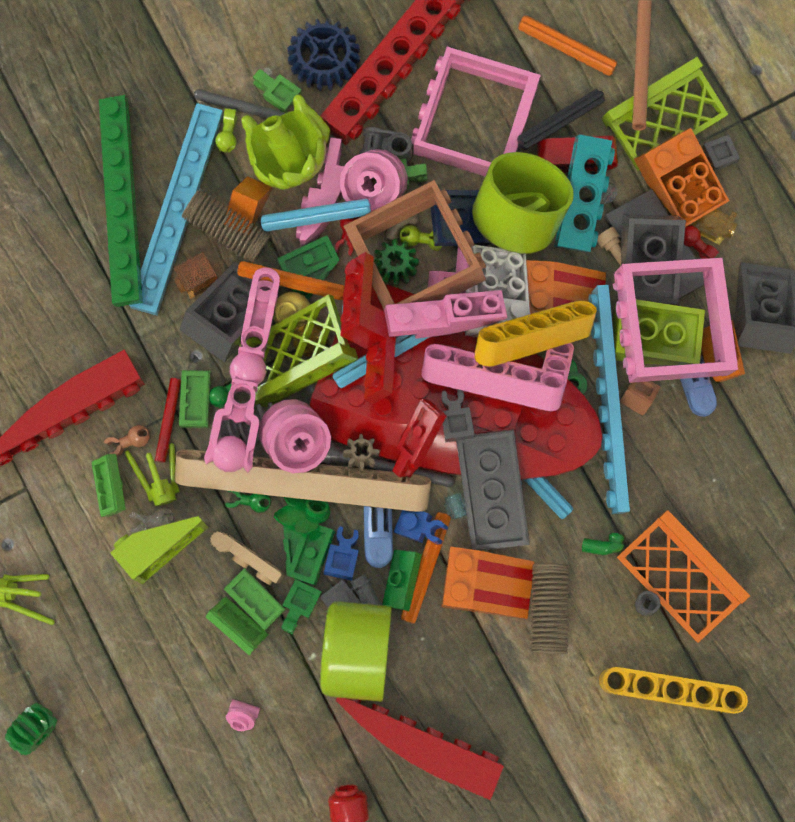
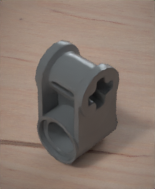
[359,127,412,163]

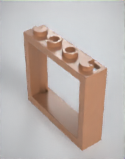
[344,180,487,309]

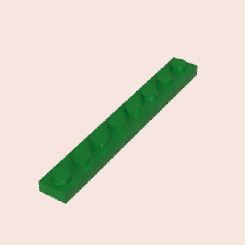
[99,95,143,307]

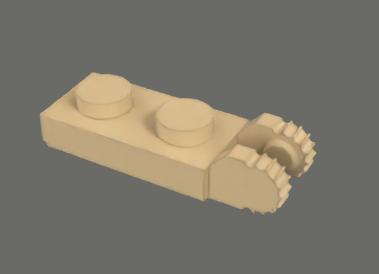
[210,531,285,585]

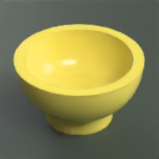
[273,292,310,332]

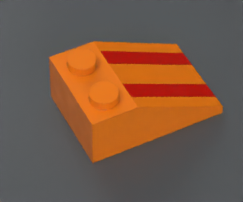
[526,260,606,314]
[441,547,535,619]

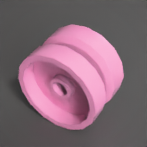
[340,149,408,212]
[258,399,331,473]

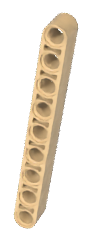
[175,449,431,512]

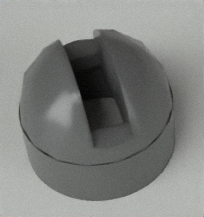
[635,591,660,616]

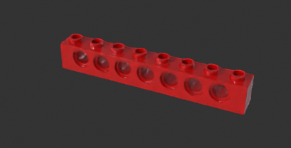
[320,0,469,146]

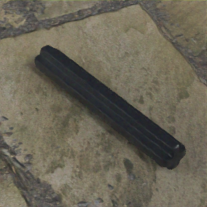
[517,89,605,150]

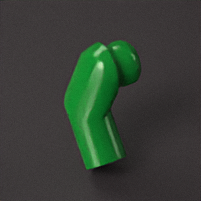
[582,533,624,555]

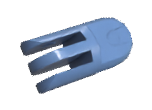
[675,355,717,417]
[364,506,393,568]

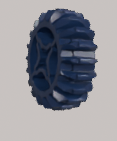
[287,18,360,91]

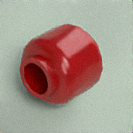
[328,784,369,822]

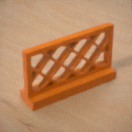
[617,510,750,643]

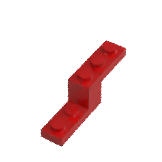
[340,252,396,404]

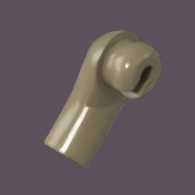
[384,214,419,243]

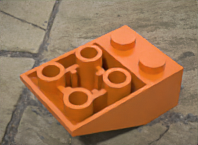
[634,128,729,227]

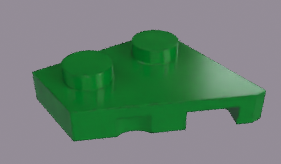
[277,235,339,301]
[283,525,335,586]

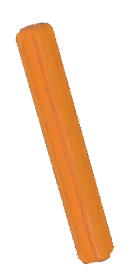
[518,15,617,76]
[237,261,345,300]
[401,512,451,623]

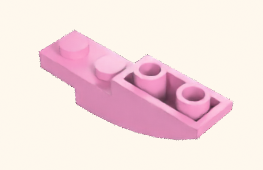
[296,138,345,247]
[384,290,507,339]

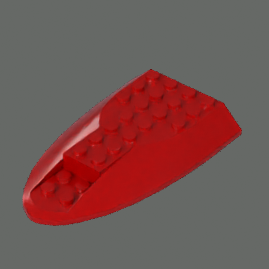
[309,285,602,480]

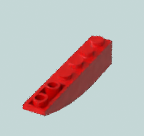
[0,349,145,466]
[336,697,504,800]

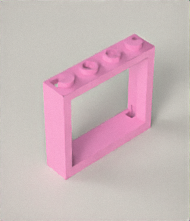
[411,47,541,176]
[613,258,738,383]

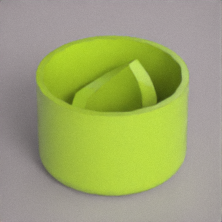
[472,152,574,254]
[320,601,392,702]

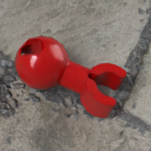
[334,217,360,257]
[684,226,719,259]

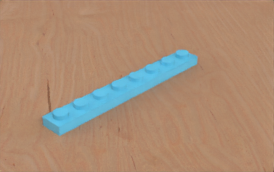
[129,103,224,316]
[588,285,630,514]

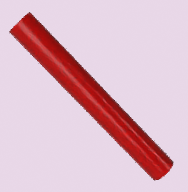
[155,378,181,463]

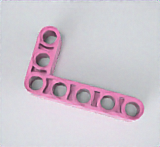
[421,343,574,411]

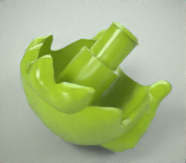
[242,94,330,190]

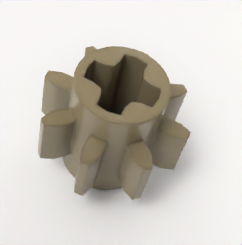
[343,434,379,473]

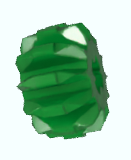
[374,238,419,287]
[5,703,57,756]

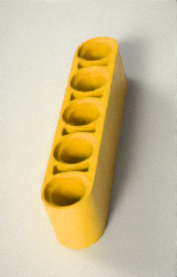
[474,300,597,367]
[599,667,748,713]

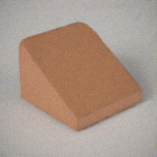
[620,381,661,415]

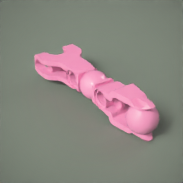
[204,268,280,473]

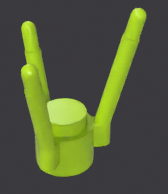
[125,443,180,507]
[0,574,55,625]

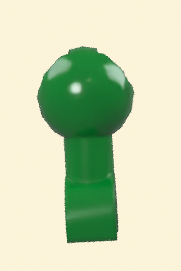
[209,383,231,408]
[225,491,271,513]

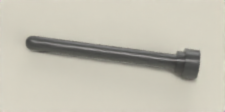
[194,89,286,119]
[321,442,455,487]

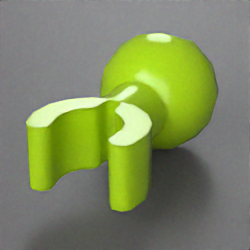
[215,108,237,153]
[399,225,442,251]

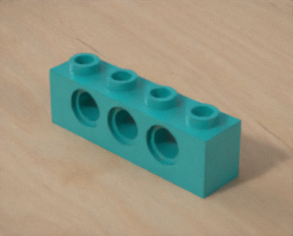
[554,134,615,253]

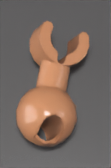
[104,425,150,458]

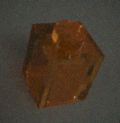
[173,252,218,299]

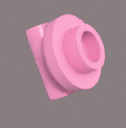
[226,699,261,731]

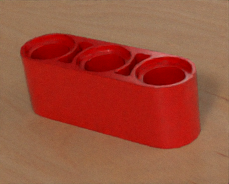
[537,136,618,173]

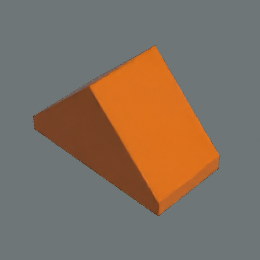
[224,176,272,236]

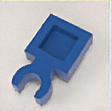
[394,510,448,544]
[324,527,359,581]

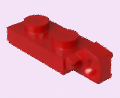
[392,399,447,478]

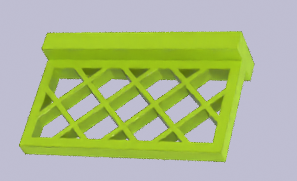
[601,57,728,171]
[240,294,358,407]

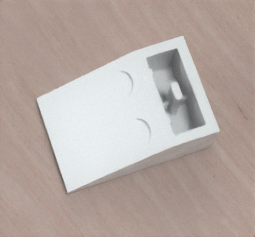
[465,245,530,337]

